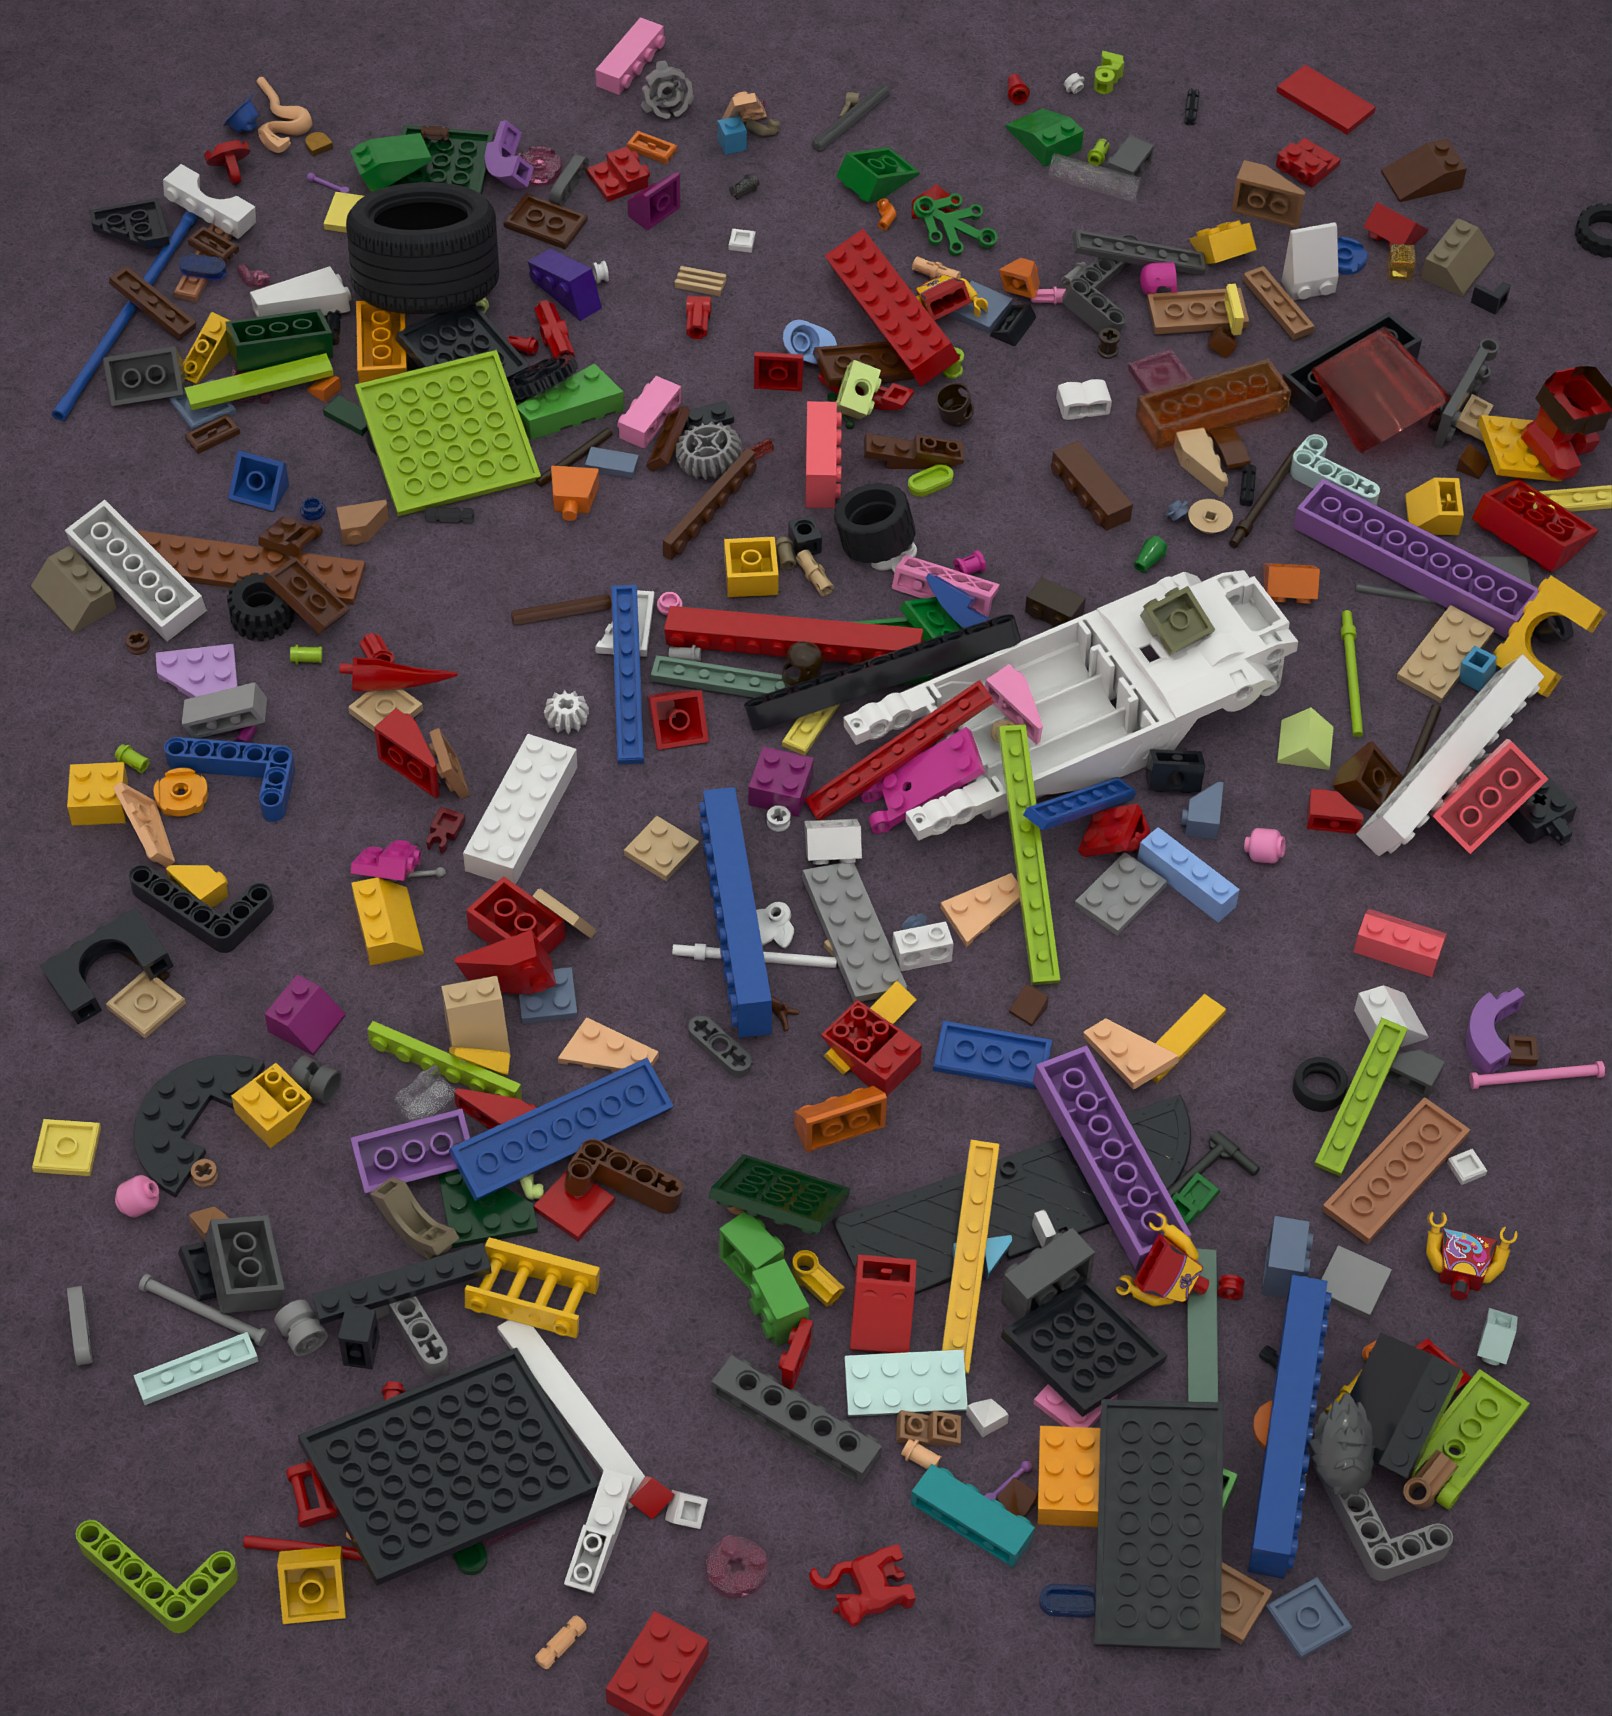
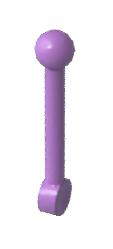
[307,173,350,194]
[985,1461,1032,1500]

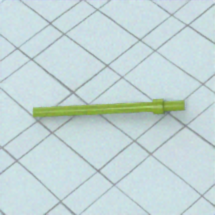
[1340,610,1363,737]

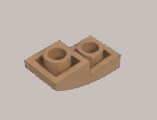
[896,1410,961,1446]

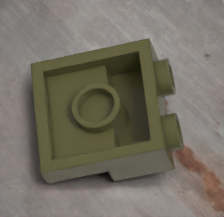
[1140,586,1215,656]

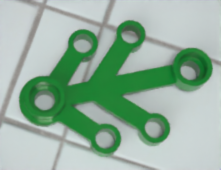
[913,193,997,256]

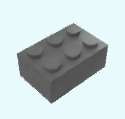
[205,1215,285,1313]
[1001,1228,1095,1320]

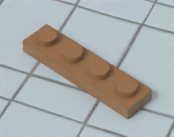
[1243,266,1315,340]

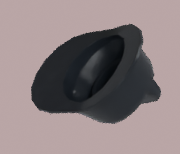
[1532,616,1574,644]

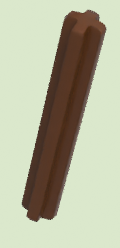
[511,594,611,625]

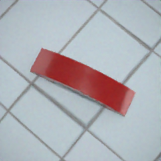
[818,372,914,410]

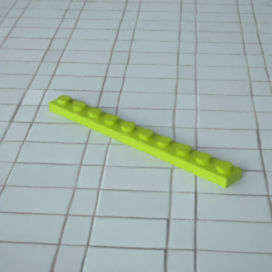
[998,724,1060,985]

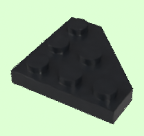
[89,198,170,248]

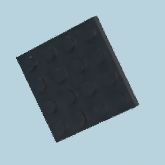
[395,304,530,381]
[1001,1278,1168,1417]

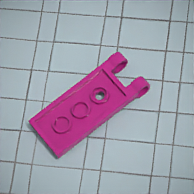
[860,727,986,834]

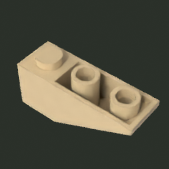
[1174,428,1228,497]

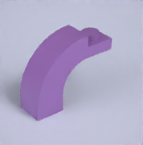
[485,120,534,189]
[1465,987,1525,1075]

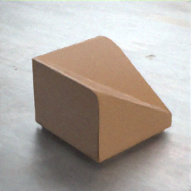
[189,1207,228,1241]

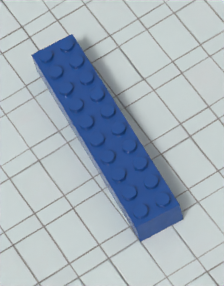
[699,787,772,1038]
[1248,1275,1332,1579]

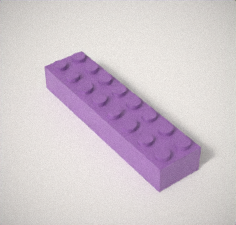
[1033,1045,1192,1270]

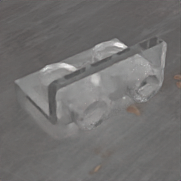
[394,1065,456,1123]

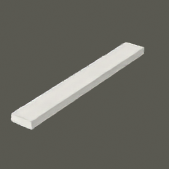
[497,1320,645,1509]

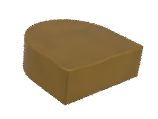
[305,132,333,157]

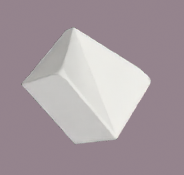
[966,1399,1009,1438]
[665,1490,708,1529]

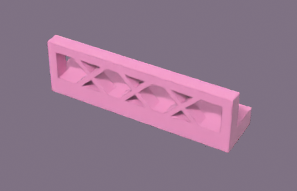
[892,555,1000,617]

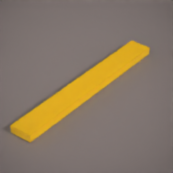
[942,1140,999,1374]

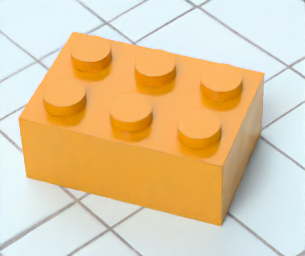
[1037,1426,1101,1527]

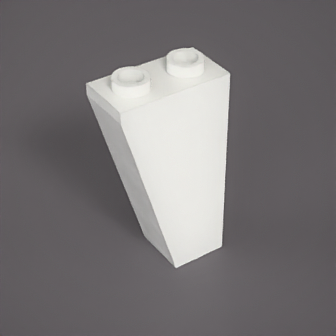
[250,266,352,317]

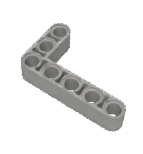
[1313,1454,1453,1581]

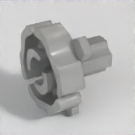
[641,60,694,119]

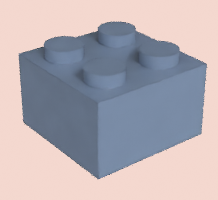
[1261,1216,1313,1299]

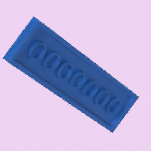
[449,1058,674,1201]

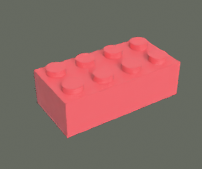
[805,401,842,508]
[1429,739,1548,854]

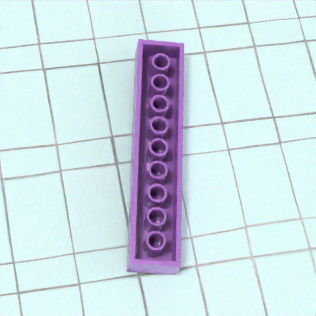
[1293,479,1539,639]

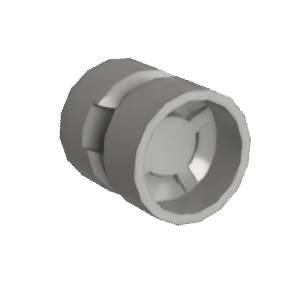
[274,1300,328,1356]

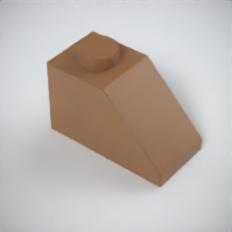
[337,500,389,546]

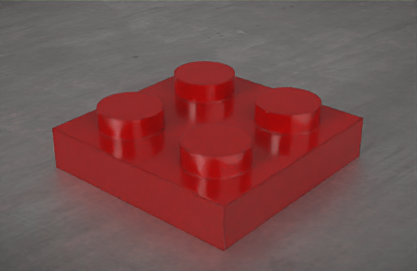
[1078,804,1143,857]

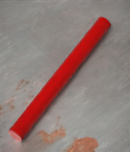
[243,1535,363,1561]

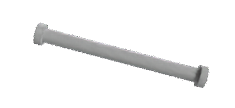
[139,1274,269,1347]

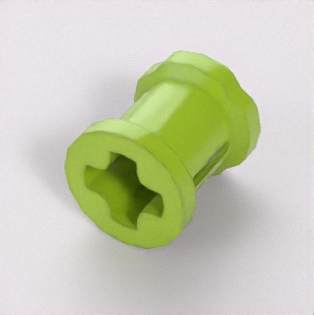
[942,347,964,379]

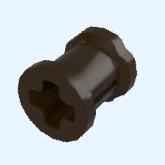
[1097,328,1121,359]

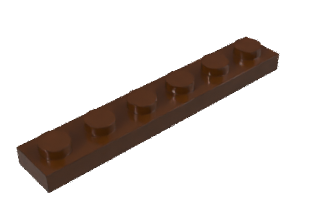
[663,448,757,560]

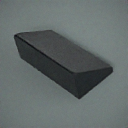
[990,304,1036,346]

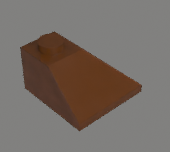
[1332,741,1402,812]

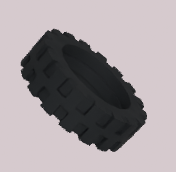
[1575,203,1612,258]

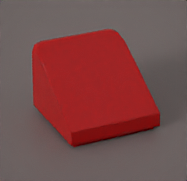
[628,1476,675,1519]

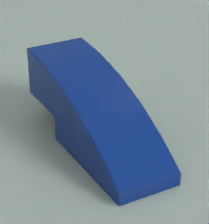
[926,573,990,628]

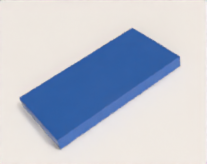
[933,1021,1052,1089]

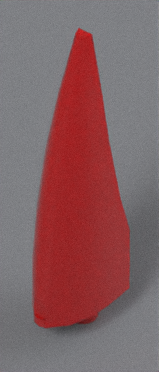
[339,657,458,692]

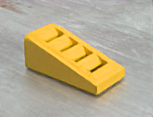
[449,1046,510,1075]

